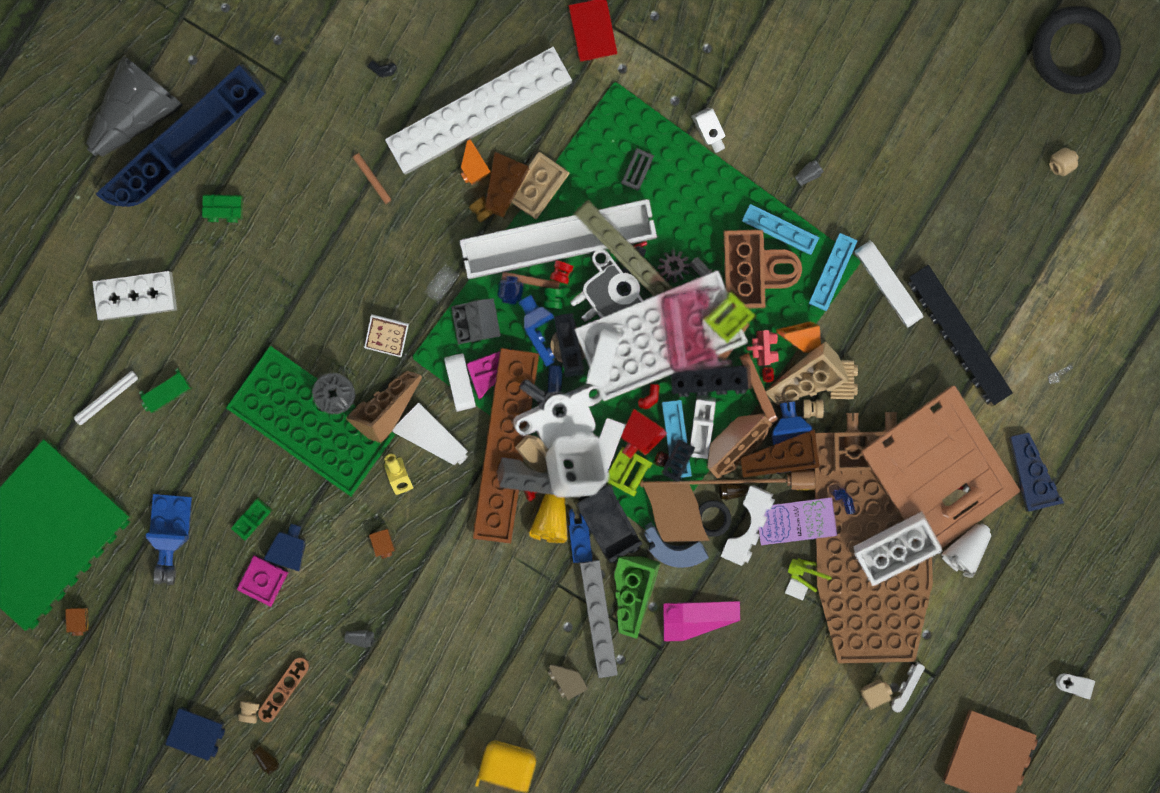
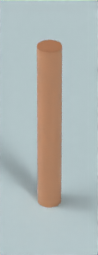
[353,153,392,204]
[502,272,560,289]

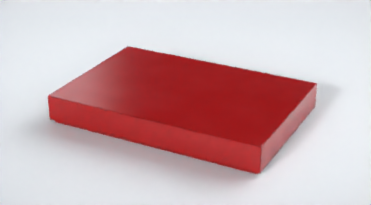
[569,0,618,62]

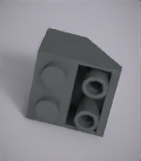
[451,298,501,344]

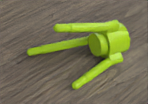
[788,558,831,592]

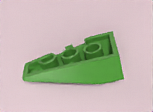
[614,556,660,639]

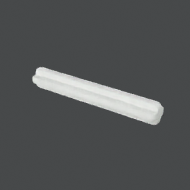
[74,371,138,425]

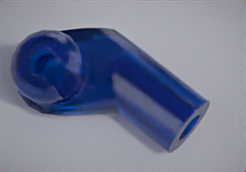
[833,488,856,515]

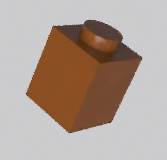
[369,528,395,559]
[66,608,89,636]

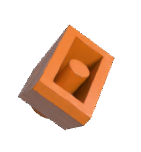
[460,139,491,185]
[776,321,821,353]

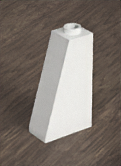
[393,403,468,465]

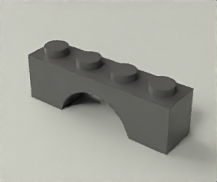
[497,458,576,495]

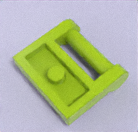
[703,292,755,344]
[607,446,653,496]

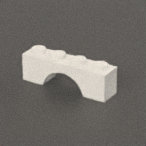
[721,485,775,566]

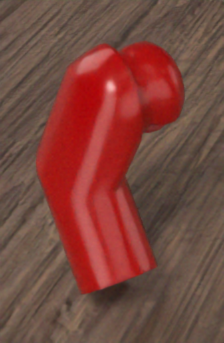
[638,384,660,409]

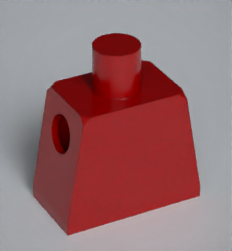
[621,409,667,459]

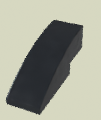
[554,313,584,378]

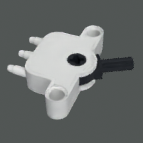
[513,379,602,449]

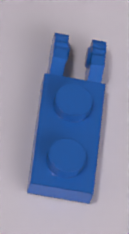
[569,509,592,563]

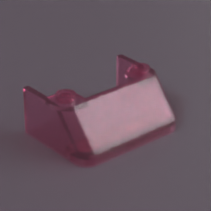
[661,287,731,372]

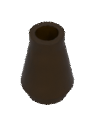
[719,483,748,501]
[252,746,280,775]

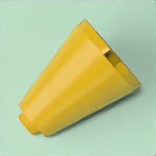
[529,494,568,543]

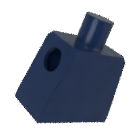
[264,523,306,571]

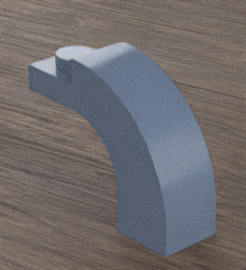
[644,522,709,568]

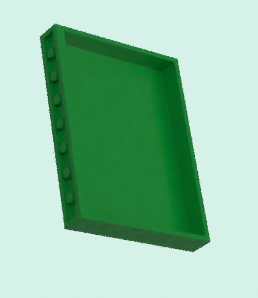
[0,439,132,631]

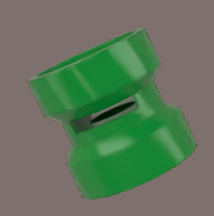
[543,288,564,309]

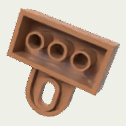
[724,230,802,309]

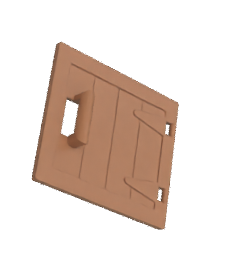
[861,386,1020,549]

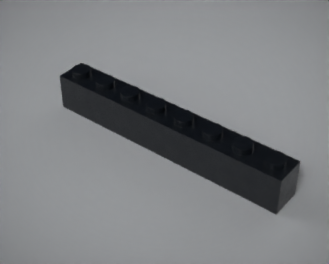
[907,265,1013,406]

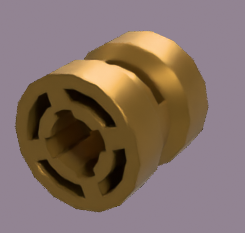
[469,196,493,223]

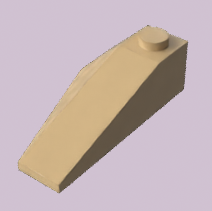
[765,342,848,405]

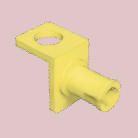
[384,454,413,495]

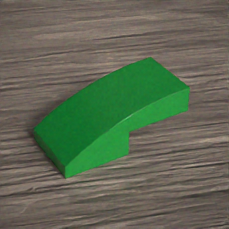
[231,498,273,541]

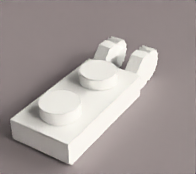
[891,662,925,713]

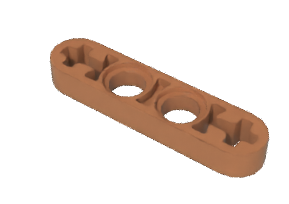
[739,353,778,424]
[258,657,309,722]

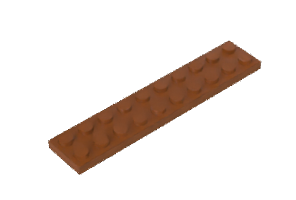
[472,348,539,543]

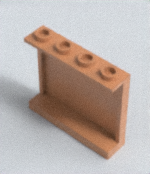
[942,709,1038,793]

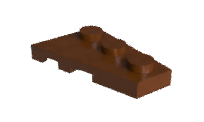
[485,152,529,217]

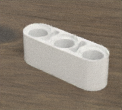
[587,330,622,389]
[444,353,476,412]

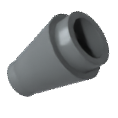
[795,160,824,186]
[345,629,374,649]

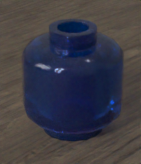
[498,276,524,304]

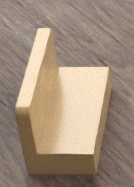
[515,434,549,473]

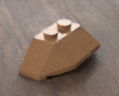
[708,414,773,479]

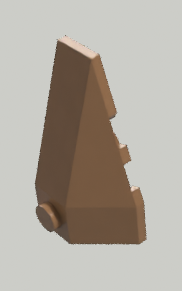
[346,371,422,443]

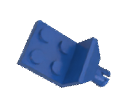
[519,295,555,367]
[771,402,814,474]
[146,494,192,566]

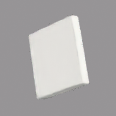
[785,578,808,600]

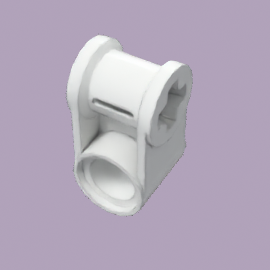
[1056,673,1095,699]

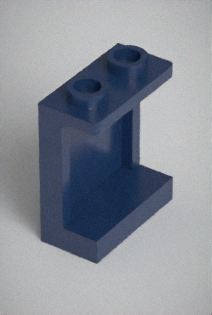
[165,707,226,761]

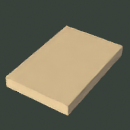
[511,152,570,219]

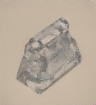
[424,264,459,303]

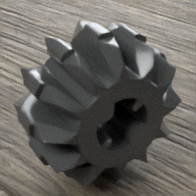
[658,250,690,283]

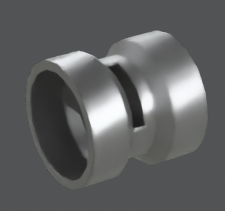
[154,565,176,585]

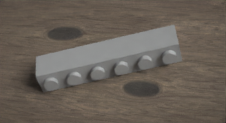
[580,560,618,678]

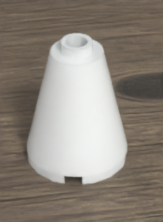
[941,524,991,578]

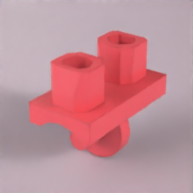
[747,330,779,366]

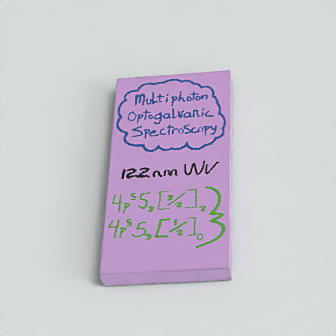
[759,497,837,545]

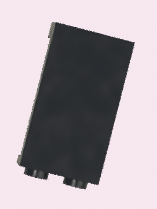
[574,482,643,563]

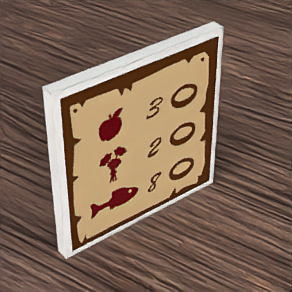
[364,314,409,357]

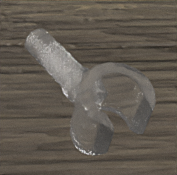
[1048,365,1073,384]

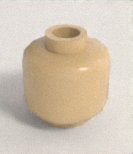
[1049,148,1078,176]

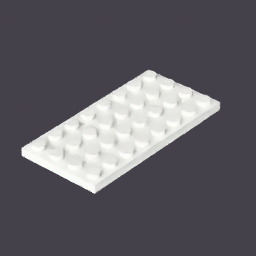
[575,271,747,401]

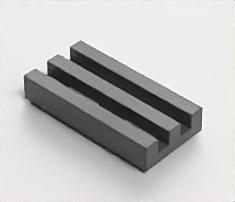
[621,148,654,191]

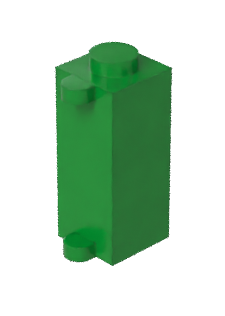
[139,368,192,413]

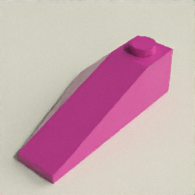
[663,601,740,641]

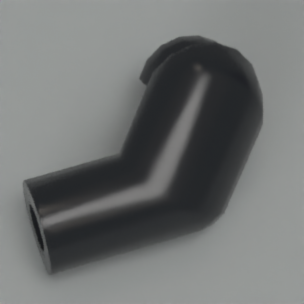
[367,60,397,78]

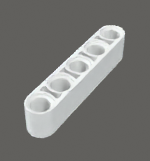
[854,240,923,328]

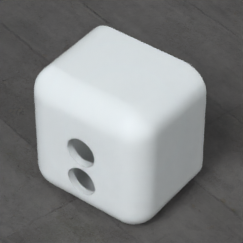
[546,432,608,497]

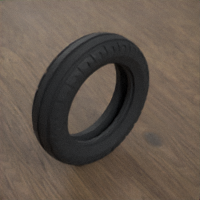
[1032,6,1121,94]

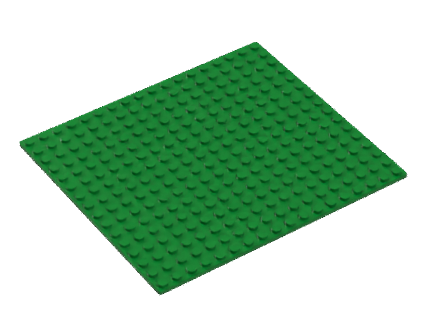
[413,82,860,533]

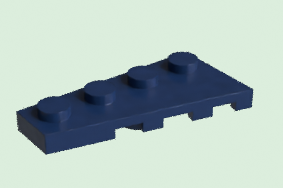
[1009,433,1064,512]

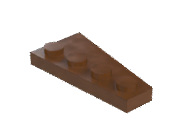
[740,429,820,477]

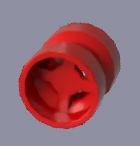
[550,260,574,285]

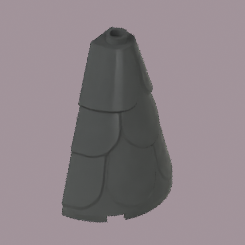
[86,56,183,157]

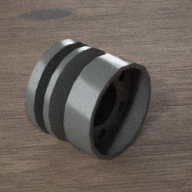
[313,373,355,414]

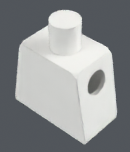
[692,107,725,153]

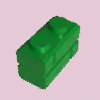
[202,195,243,223]

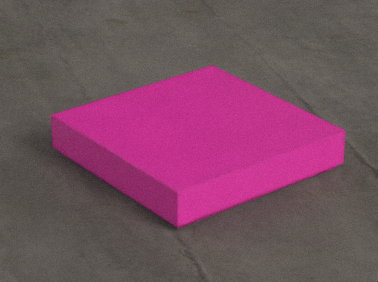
[237,555,289,607]

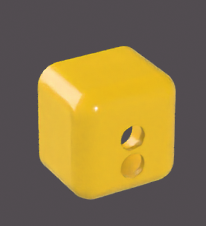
[475,740,536,792]

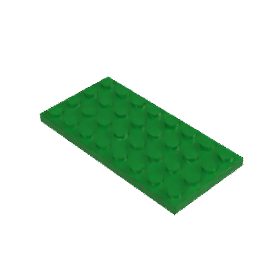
[226,346,396,497]

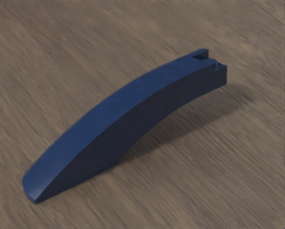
[96,64,266,207]

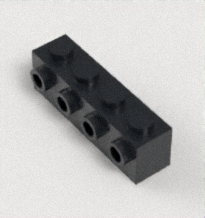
[671,365,752,397]

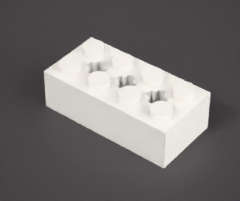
[93,271,177,321]
[853,512,942,586]

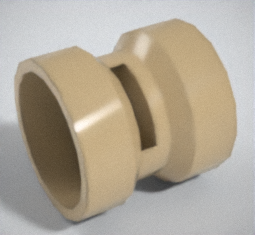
[803,399,823,418]
[238,701,260,723]

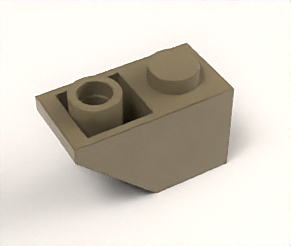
[548,664,588,700]

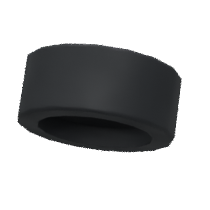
[699,500,731,537]

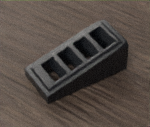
[661,439,695,482]

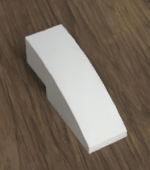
[690,396,716,459]
[599,418,625,471]

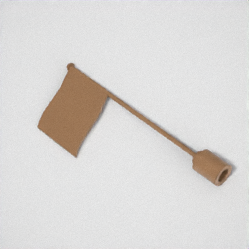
[639,470,815,542]

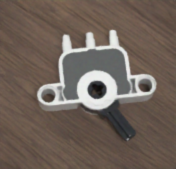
[570,246,646,322]

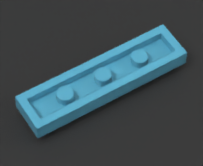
[742,204,819,255]
[809,233,857,311]
[662,400,692,478]

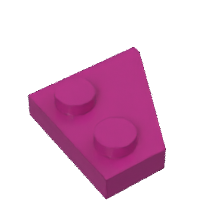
[466,351,500,399]

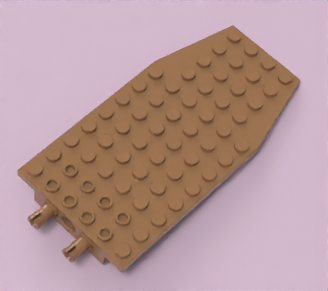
[814,412,933,663]

